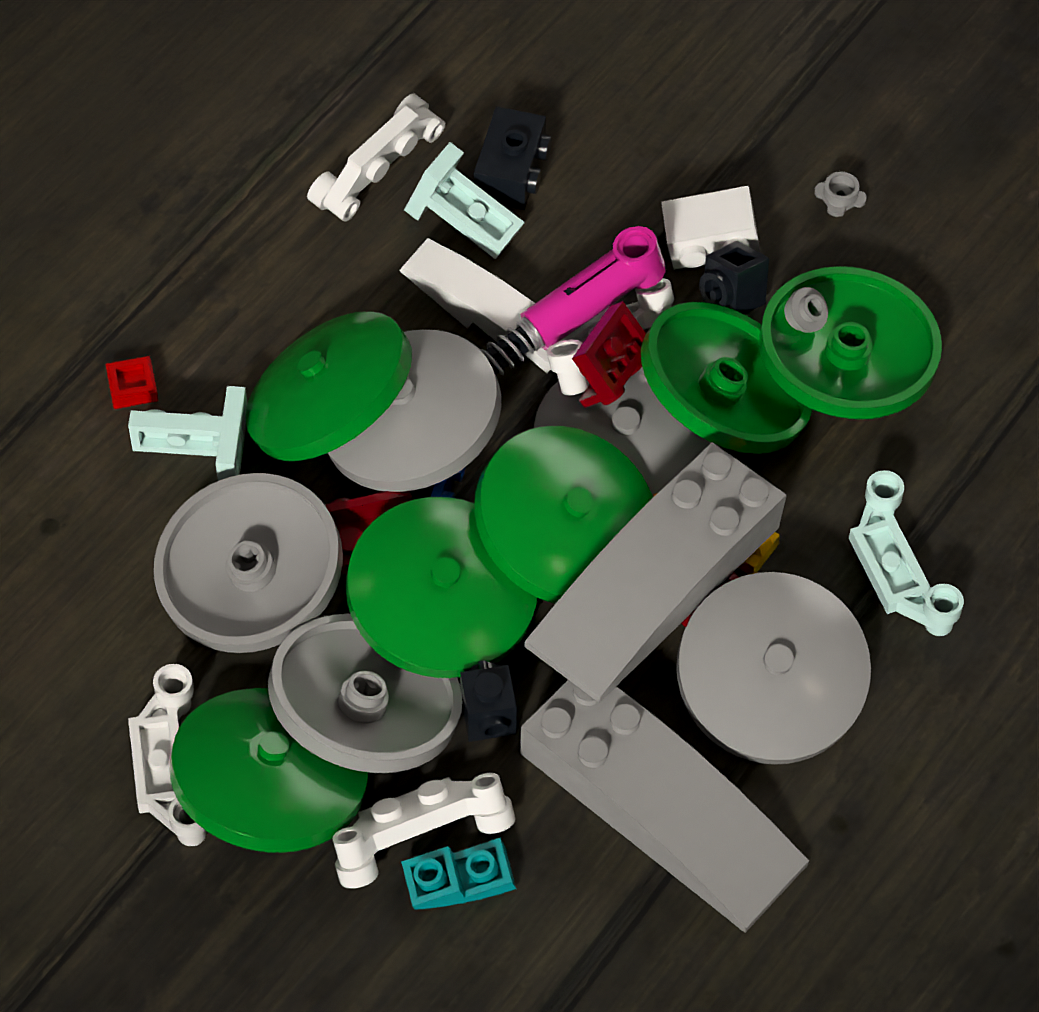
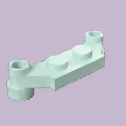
[849,470,964,636]

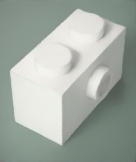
[661,186,760,269]

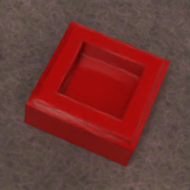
[105,356,159,409]

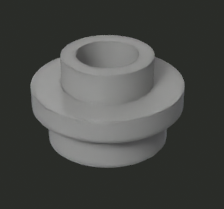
[784,287,828,333]

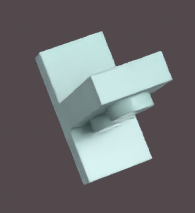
[404,142,525,259]
[128,386,247,481]

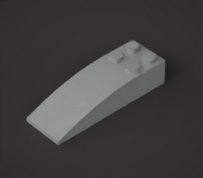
[524,442,787,703]
[521,680,809,933]

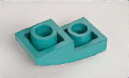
[402,838,516,910]

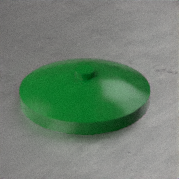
[759,267,942,419]
[641,302,812,454]
[245,311,412,461]
[475,426,653,604]
[346,497,537,678]
[169,688,368,853]

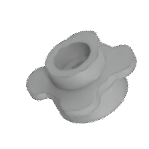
[815,172,866,217]

